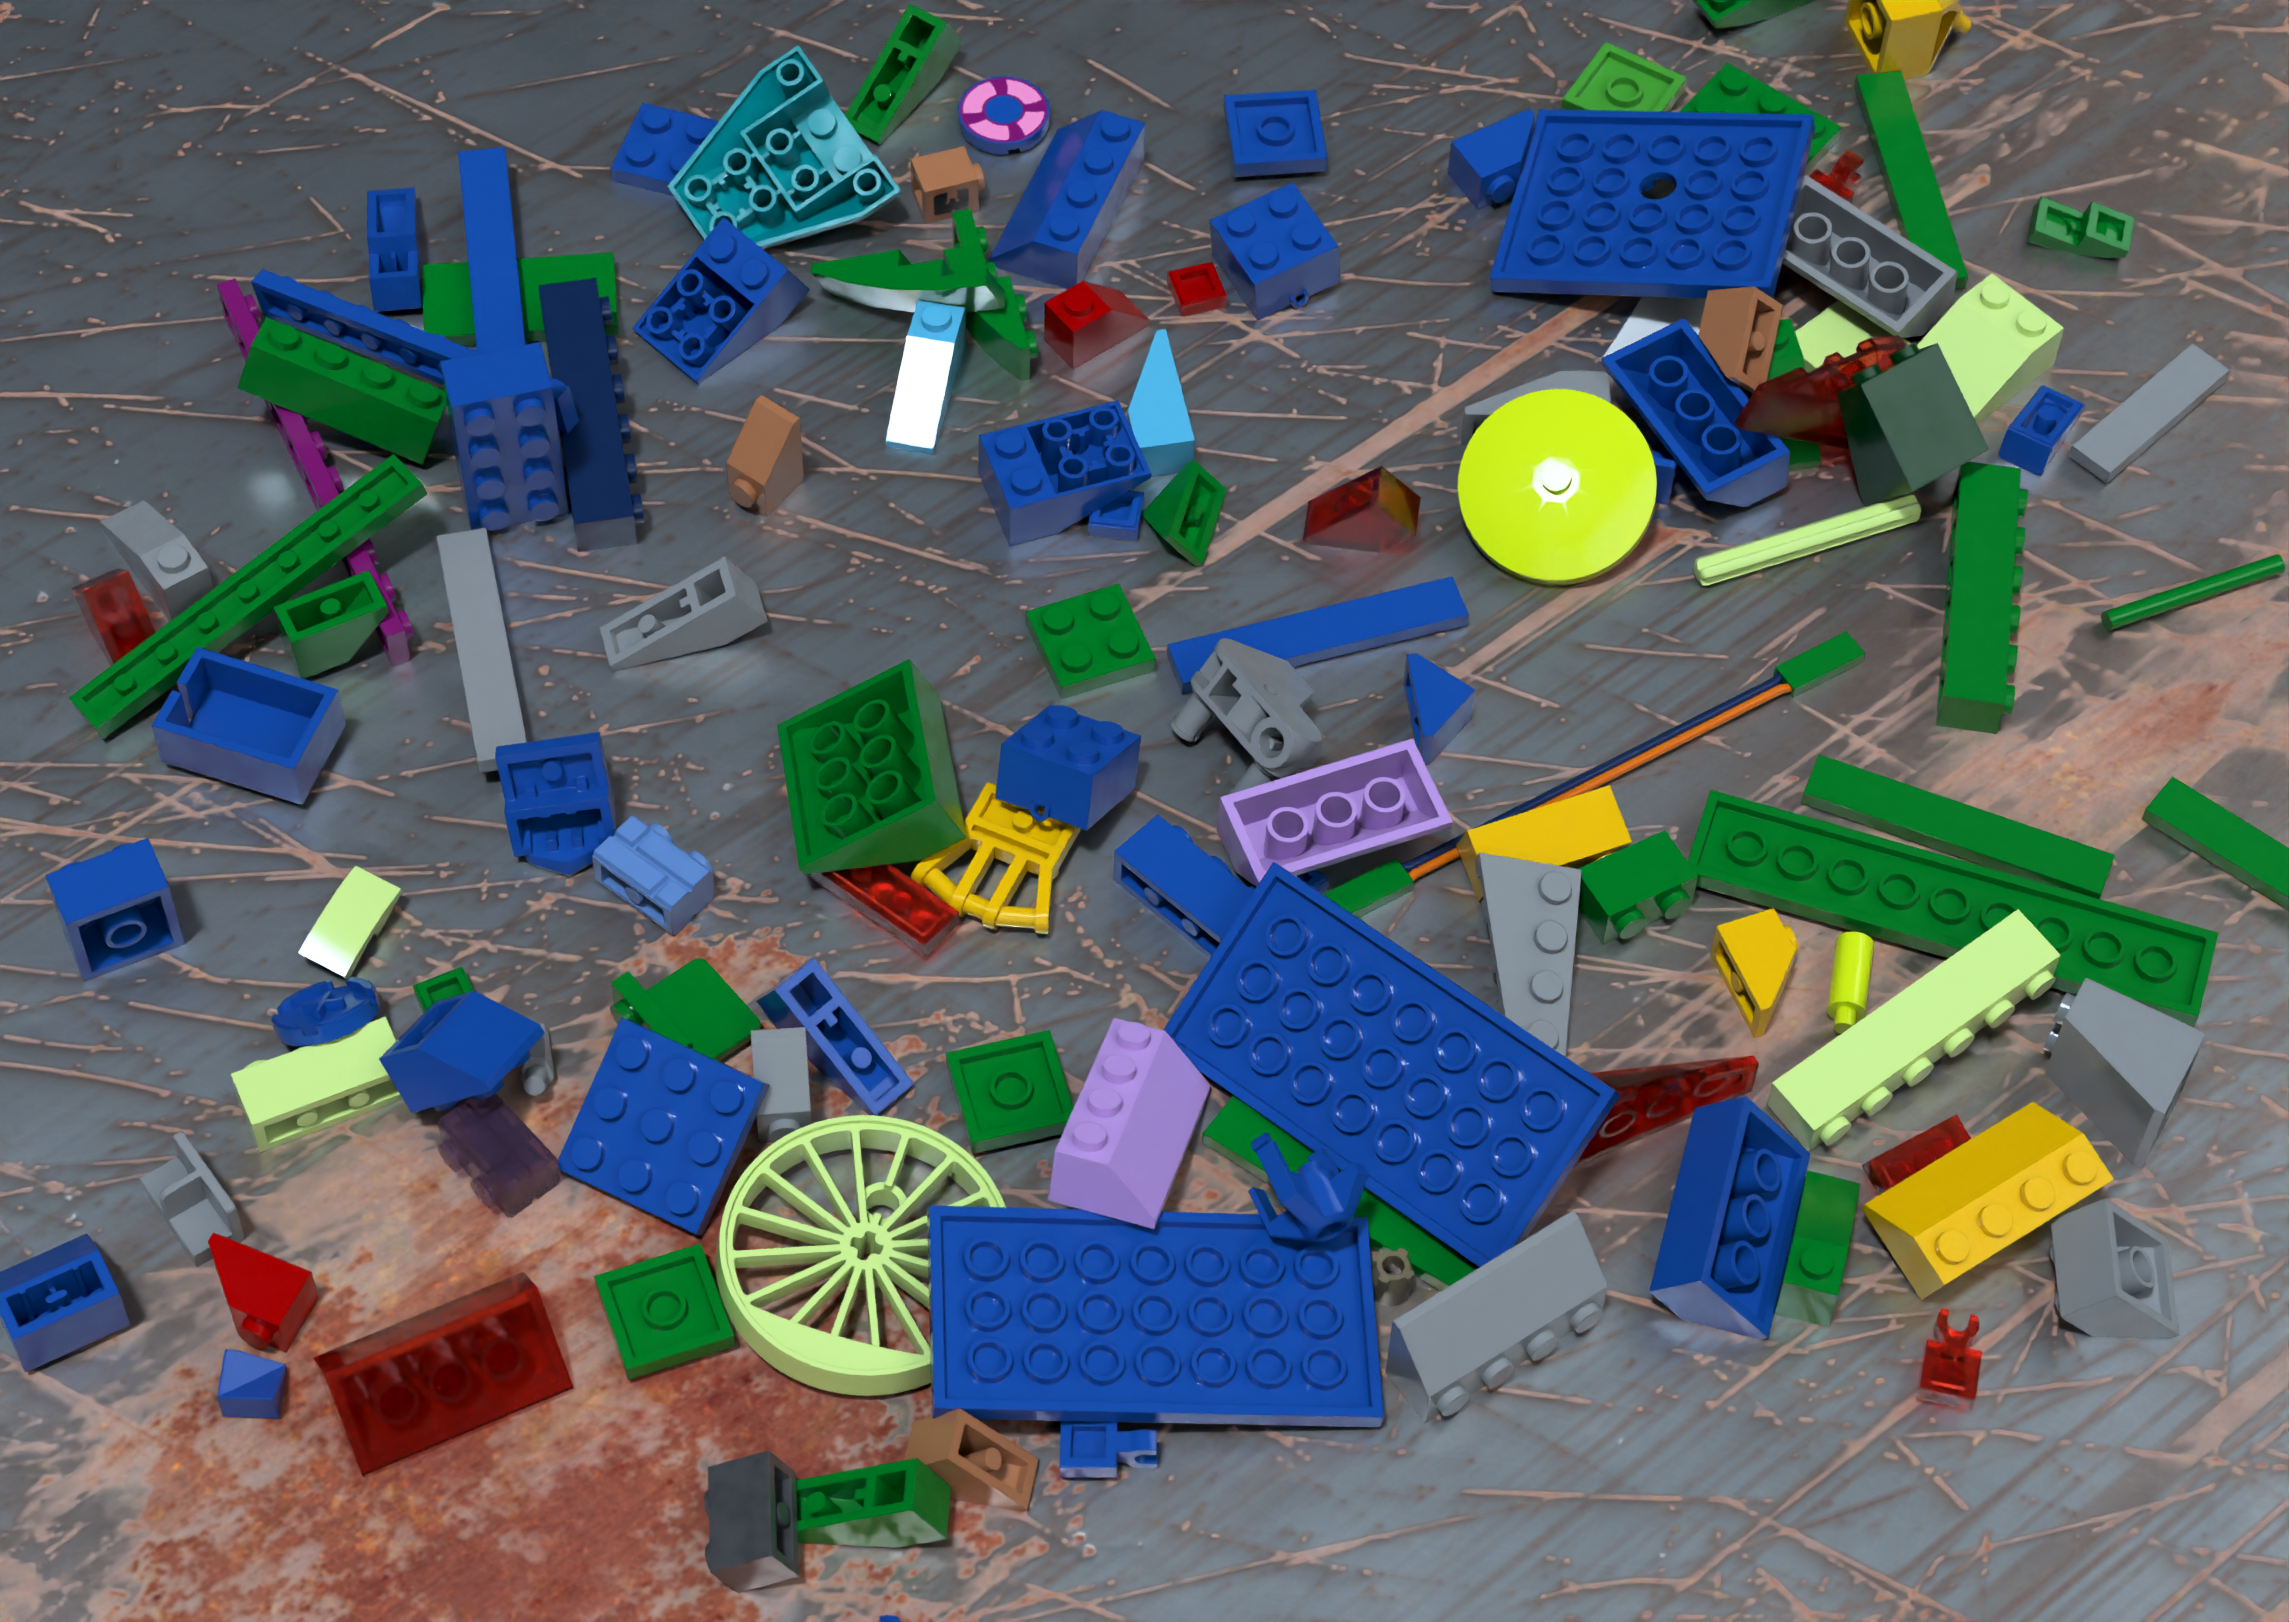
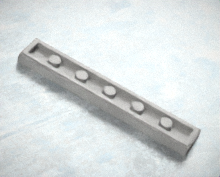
[436,528,527,773]

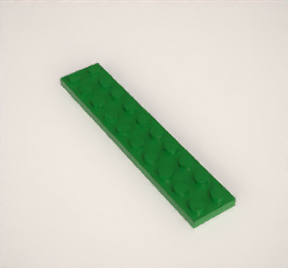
[1688,790,2218,1027]

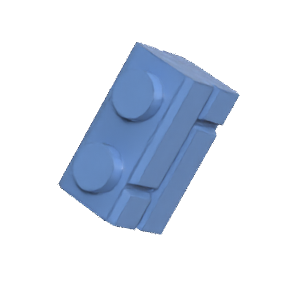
[592,816,715,935]

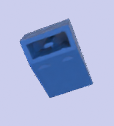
[632,217,810,384]
[978,401,1151,546]

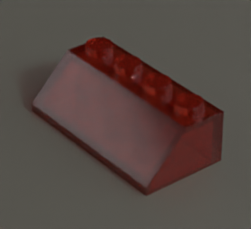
[313,1272,574,1476]

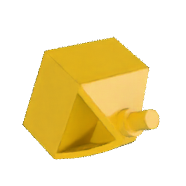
[1844,0,1971,80]

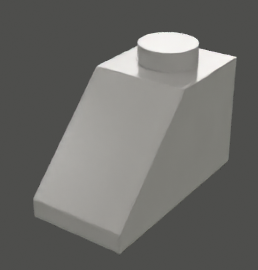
[751,1027,812,1143]

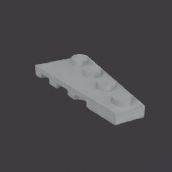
[1475,853,1582,1056]

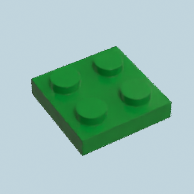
[1025,583,1156,699]
[946,1030,1073,1154]
[594,1243,735,1380]

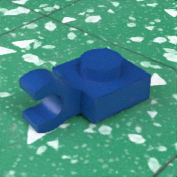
[1059,1421,1158,1478]

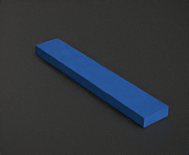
[458,147,526,353]
[1167,576,1469,694]

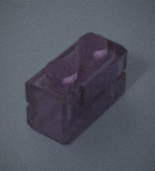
[437,1093,560,1218]

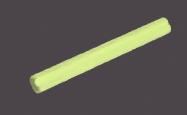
[1693,493,1922,586]

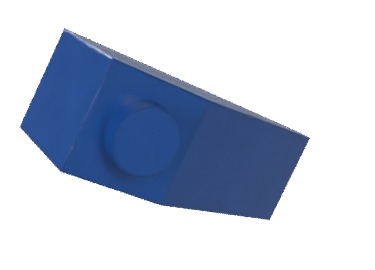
[756,958,914,1116]

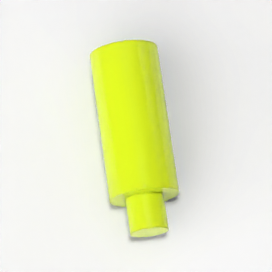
[1827,932,1874,1034]

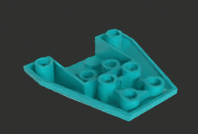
[668,45,902,249]

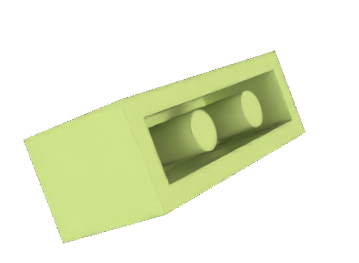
[231,1017,403,1153]

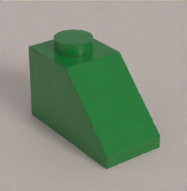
[273,570,389,679]

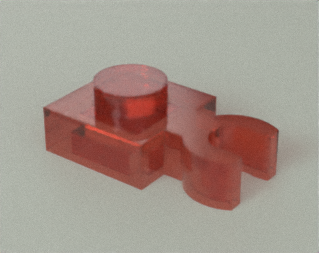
[1916,1308,1982,1410]

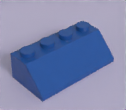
[989,110,1145,289]
[1601,318,1790,507]
[1649,1096,1810,1340]

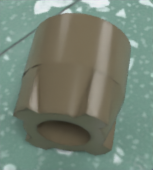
[1371,1247,1414,1306]

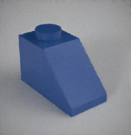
[1448,108,1535,210]

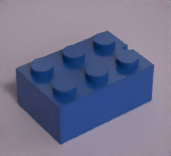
[152,647,346,805]

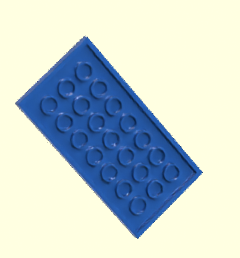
[1164,862,1621,1267]
[927,1205,1384,1427]

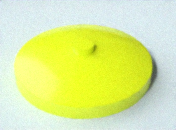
[1458,389,1657,585]

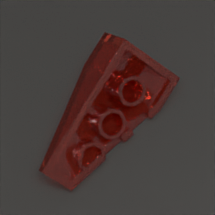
[1734,335,1905,449]
[1572,1055,1759,1169]

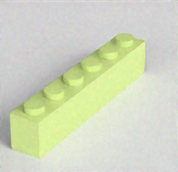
[1767,909,2061,1152]

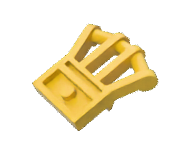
[911,782,1081,934]

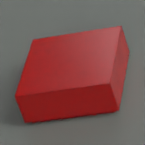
[1167,262,1227,317]

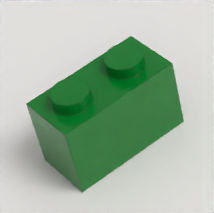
[1578,830,1698,945]

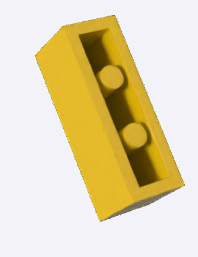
[1456,785,1632,902]

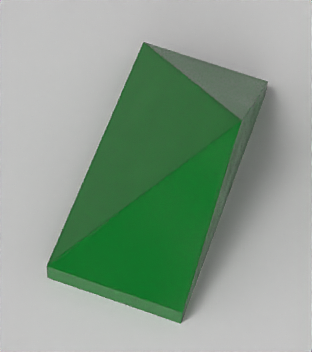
[1142,460,1227,567]

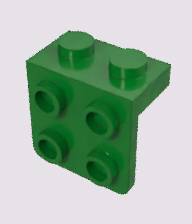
[610,958,761,1061]

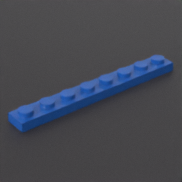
[251,269,579,434]

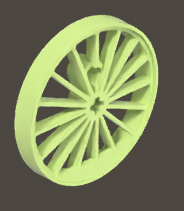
[715,1115,1006,1396]

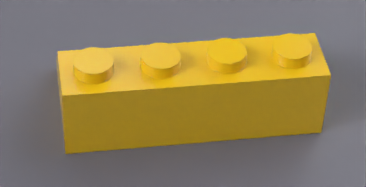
[1861,1101,2114,1300]

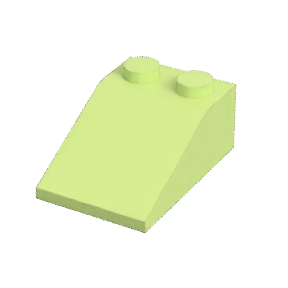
[1917,273,2064,424]

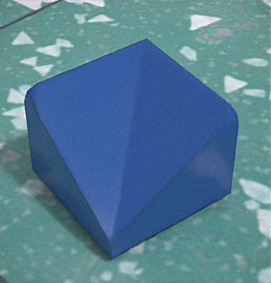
[217,1349,287,1419]

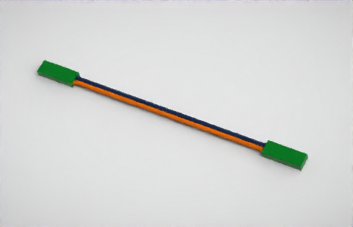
[1324,631,1866,918]

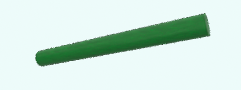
[2101,554,2285,631]

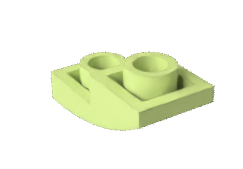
[298,865,403,979]

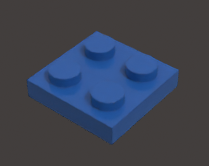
[1223,90,1327,177]
[610,103,719,196]

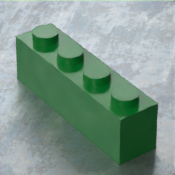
[238,317,447,465]

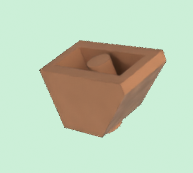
[1698,286,1783,396]
[726,395,804,517]
[904,1408,1039,1511]

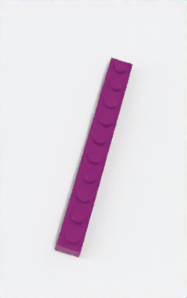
[217,279,414,667]

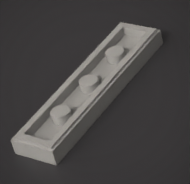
[2069,343,2230,484]

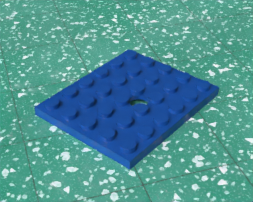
[1489,109,1815,299]

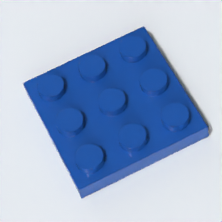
[555,1017,770,1235]

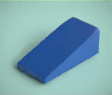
[1998,385,2085,475]

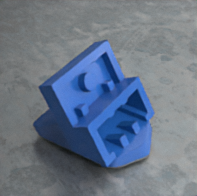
[495,732,617,876]

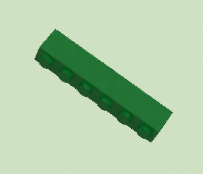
[1936,461,2028,734]

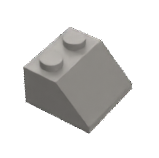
[2050,1198,2179,1339]

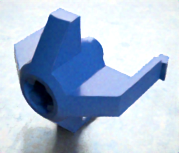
[1248,1132,1369,1242]

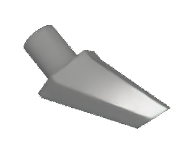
[520,1023,555,1096]

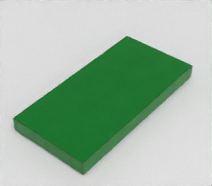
[422,252,619,346]

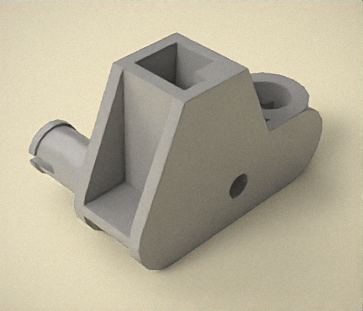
[1170,638,1322,794]

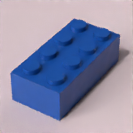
[440,342,569,531]

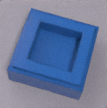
[1088,490,1144,541]

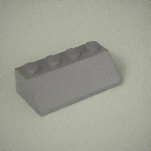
[1782,174,1957,338]
[1385,1210,1608,1423]

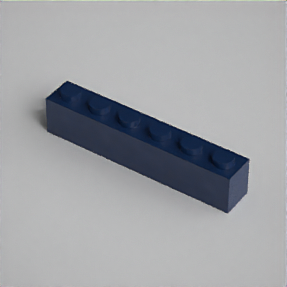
[538,278,644,552]

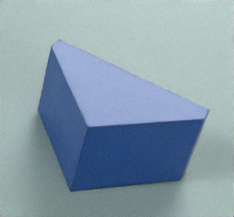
[1403,653,1475,766]

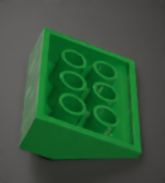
[777,659,967,875]

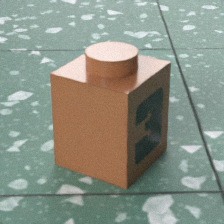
[910,146,985,224]

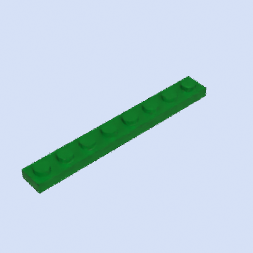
[69,454,427,739]

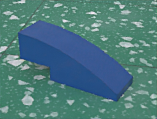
[367,187,422,312]

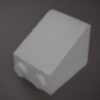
[2043,978,2206,1169]

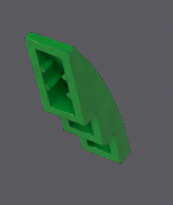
[811,249,1005,312]

